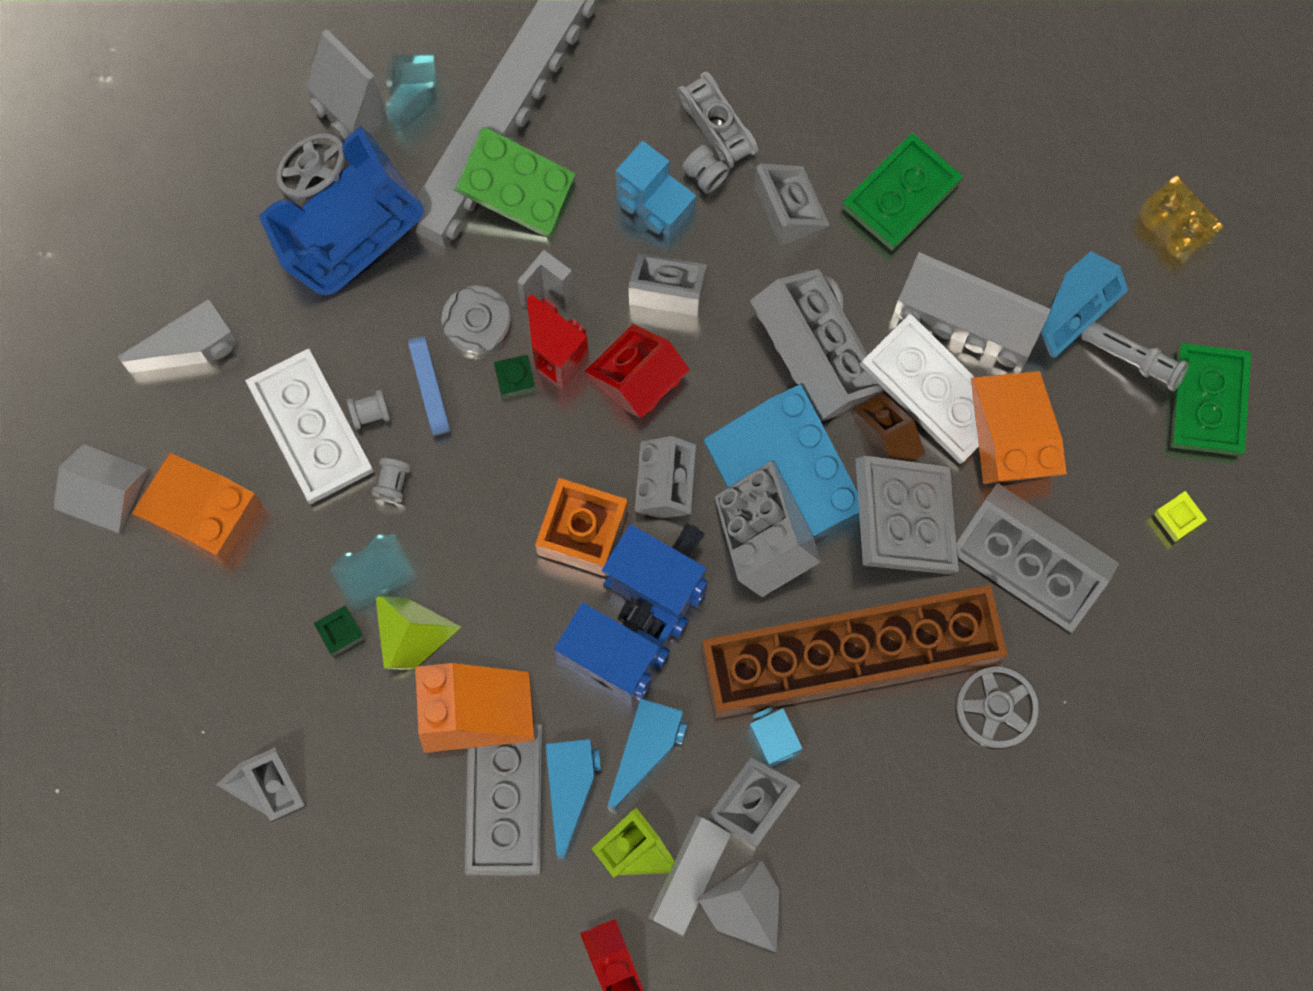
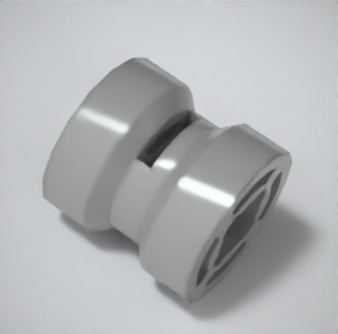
[682,145,730,193]

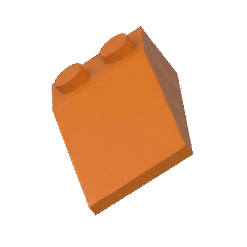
[971,371,1067,484]
[132,453,262,565]
[415,663,535,753]

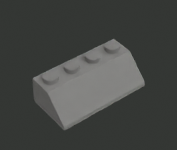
[894,252,1051,368]
[750,269,885,421]
[957,483,1119,633]

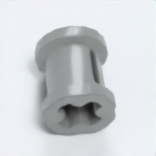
[347,390,390,430]
[371,458,411,502]

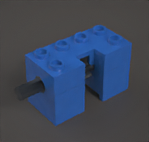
[553,523,709,706]

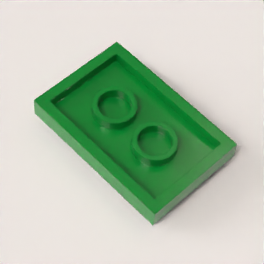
[841,132,963,251]
[1170,343,1252,456]

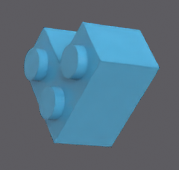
[616,140,696,239]

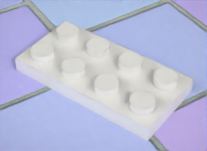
[859,314,979,464]
[245,348,374,504]

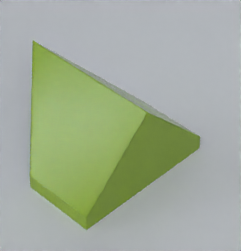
[376,596,462,670]
[591,808,675,878]

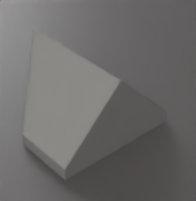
[216,748,305,821]
[697,858,780,952]

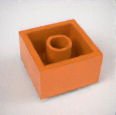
[535,478,628,576]

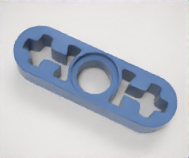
[408,336,450,436]

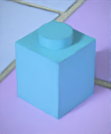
[748,707,803,767]

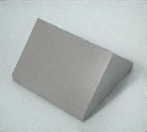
[754,164,830,246]
[629,253,707,316]
[53,444,150,535]
[708,757,801,851]

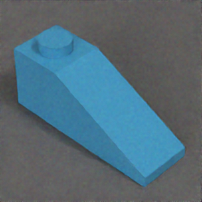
[1041,251,1129,358]
[608,699,688,811]
[546,739,601,860]

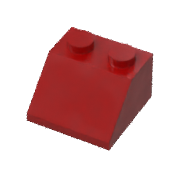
[584,324,690,418]

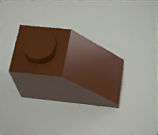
[852,392,925,462]

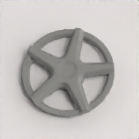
[277,134,346,200]
[956,666,1039,748]

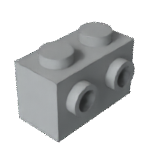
[635,436,696,519]

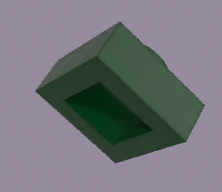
[493,354,536,399]
[314,605,364,657]

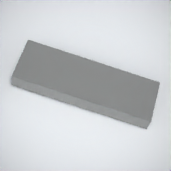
[648,816,731,936]

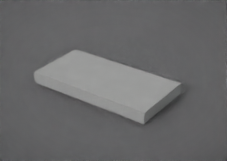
[465,725,542,875]

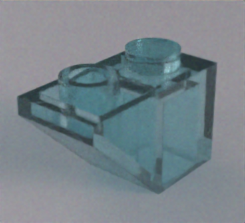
[386,54,437,133]

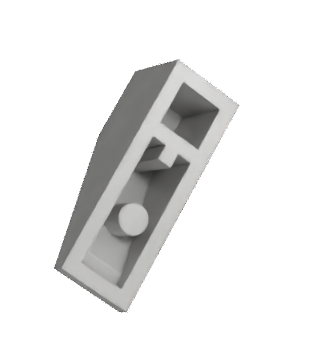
[118,299,238,373]

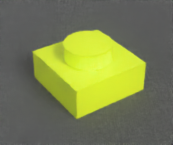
[1154,491,1207,542]

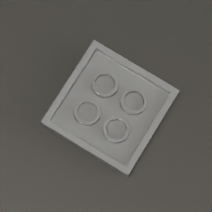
[855,456,959,574]

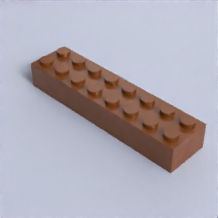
[701,585,1008,719]

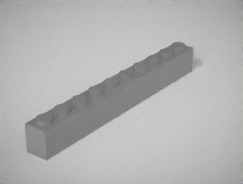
[409,0,598,248]

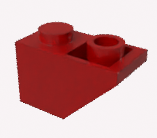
[580,919,644,991]

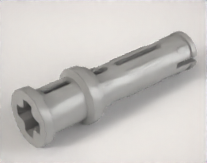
[1081,321,1189,391]

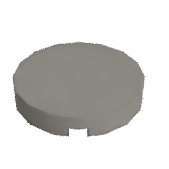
[441,285,512,355]

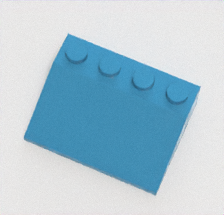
[703,384,860,542]

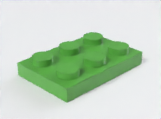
[453,126,576,237]

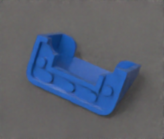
[258,126,423,295]

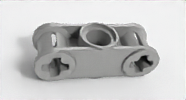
[676,71,759,169]

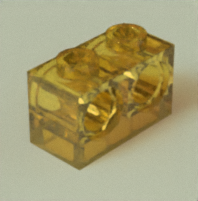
[1138,176,1224,263]

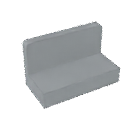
[517,250,574,309]

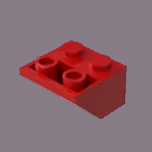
[527,294,589,390]

